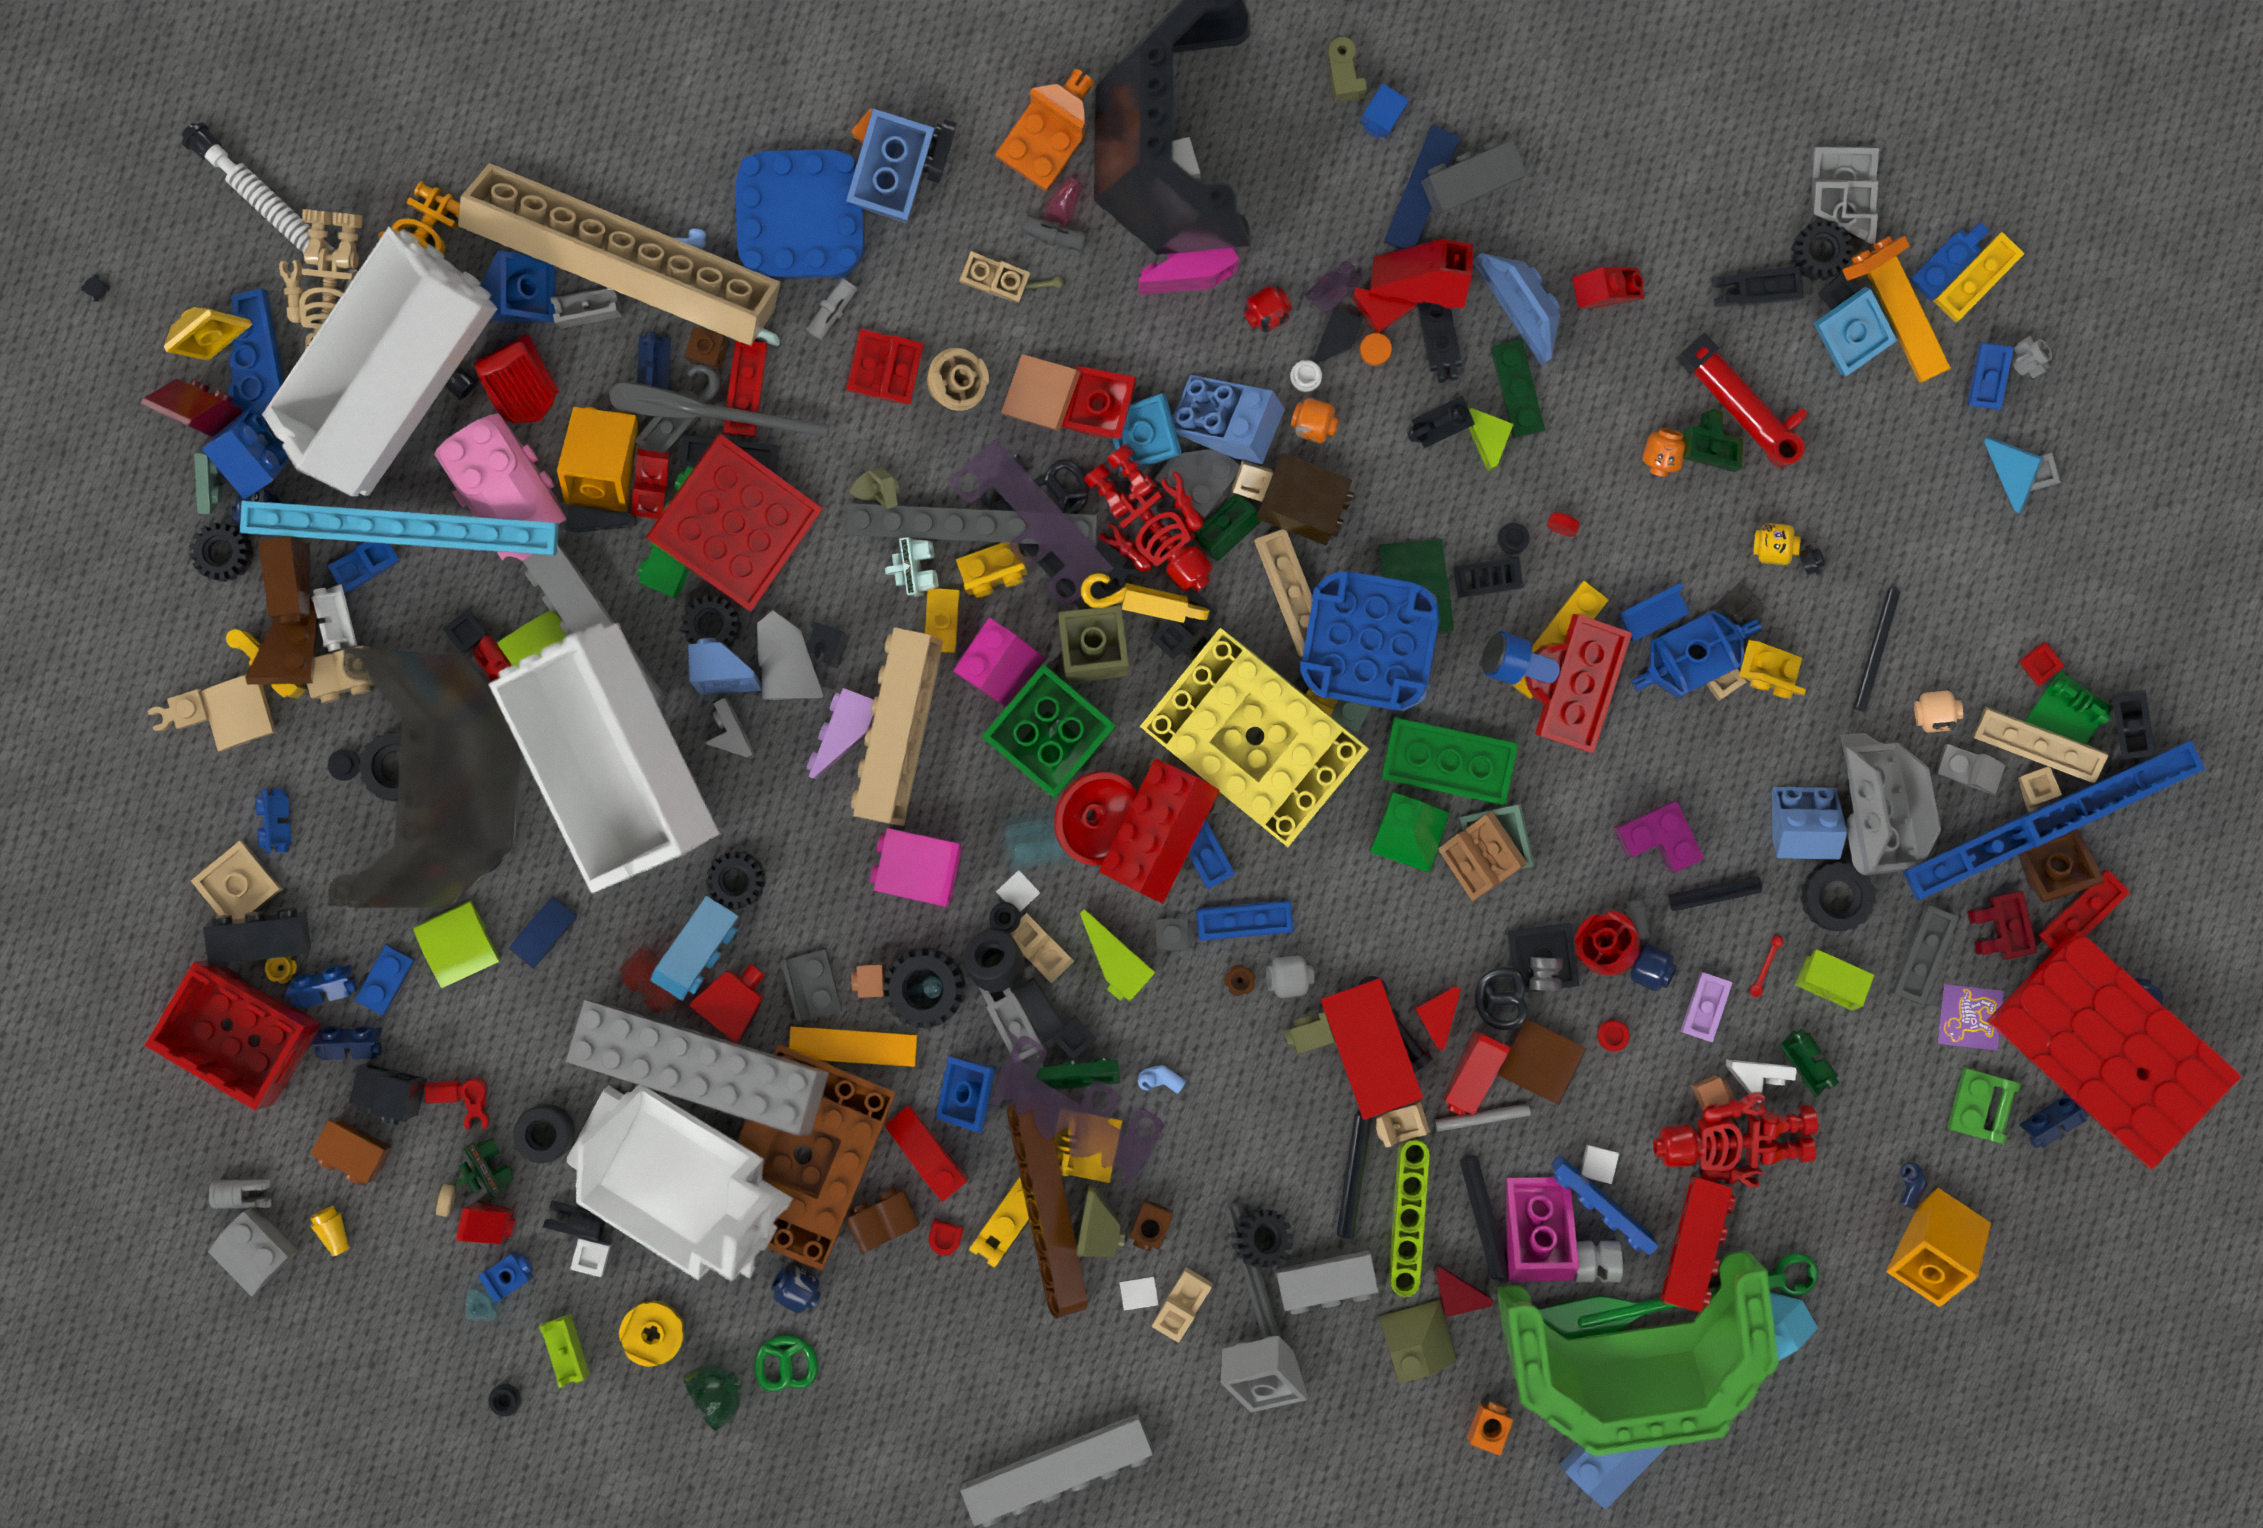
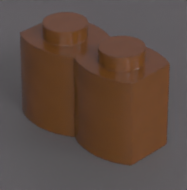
[845,1187,921,1254]

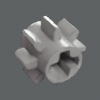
[2011,336,2052,378]

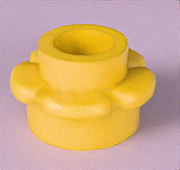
[265,956,297,984]

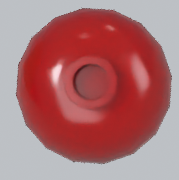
[1575,911,1641,976]

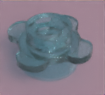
[465,1289,497,1322]

